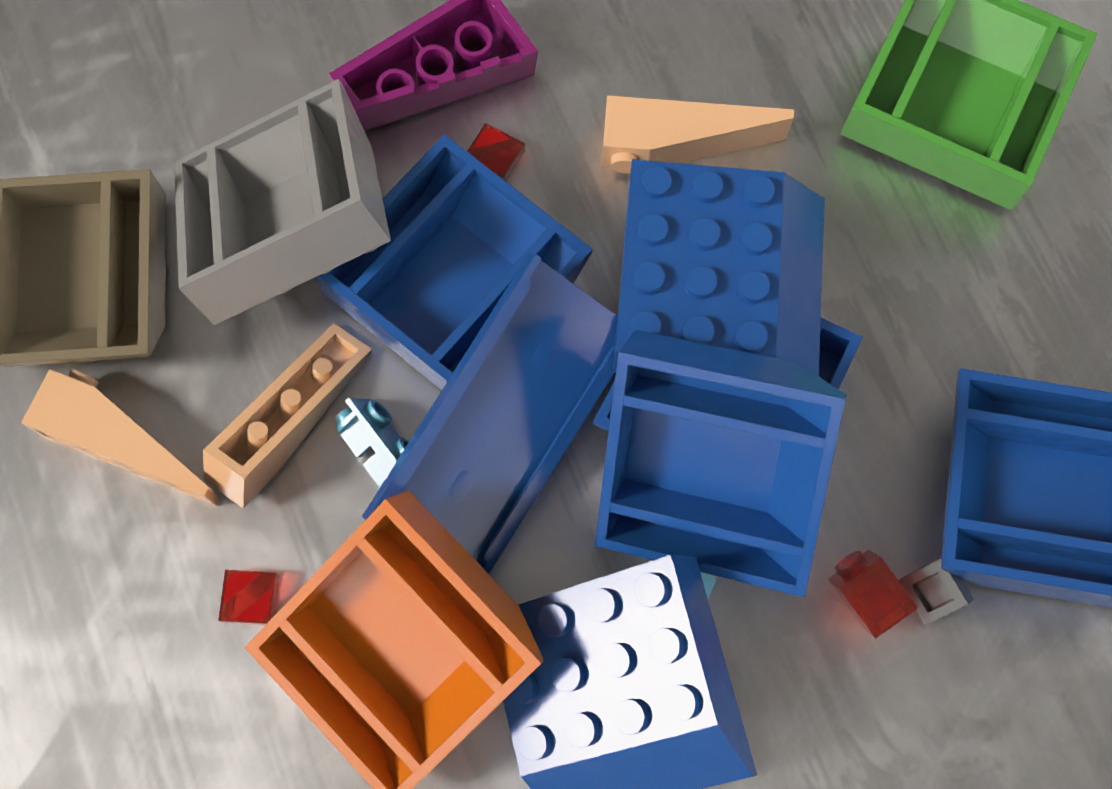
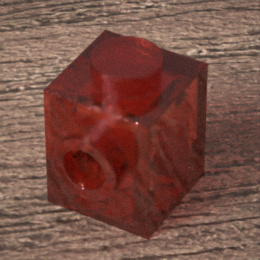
[828,549,918,639]

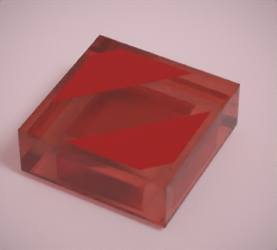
[467,123,525,181]
[218,570,279,626]

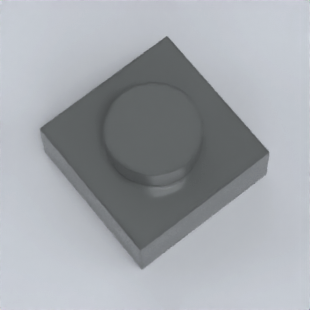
[898,557,974,626]

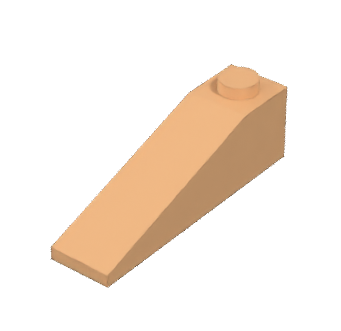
[601,95,794,173]
[203,323,372,508]
[21,369,221,506]

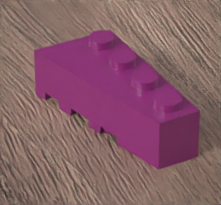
[329,0,539,131]

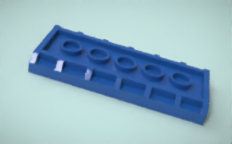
[362,253,617,574]

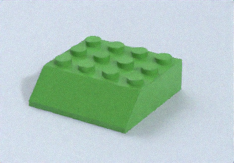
[840,0,1097,210]

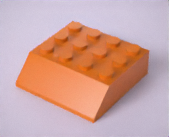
[244,490,544,789]

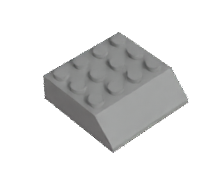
[174,79,391,325]

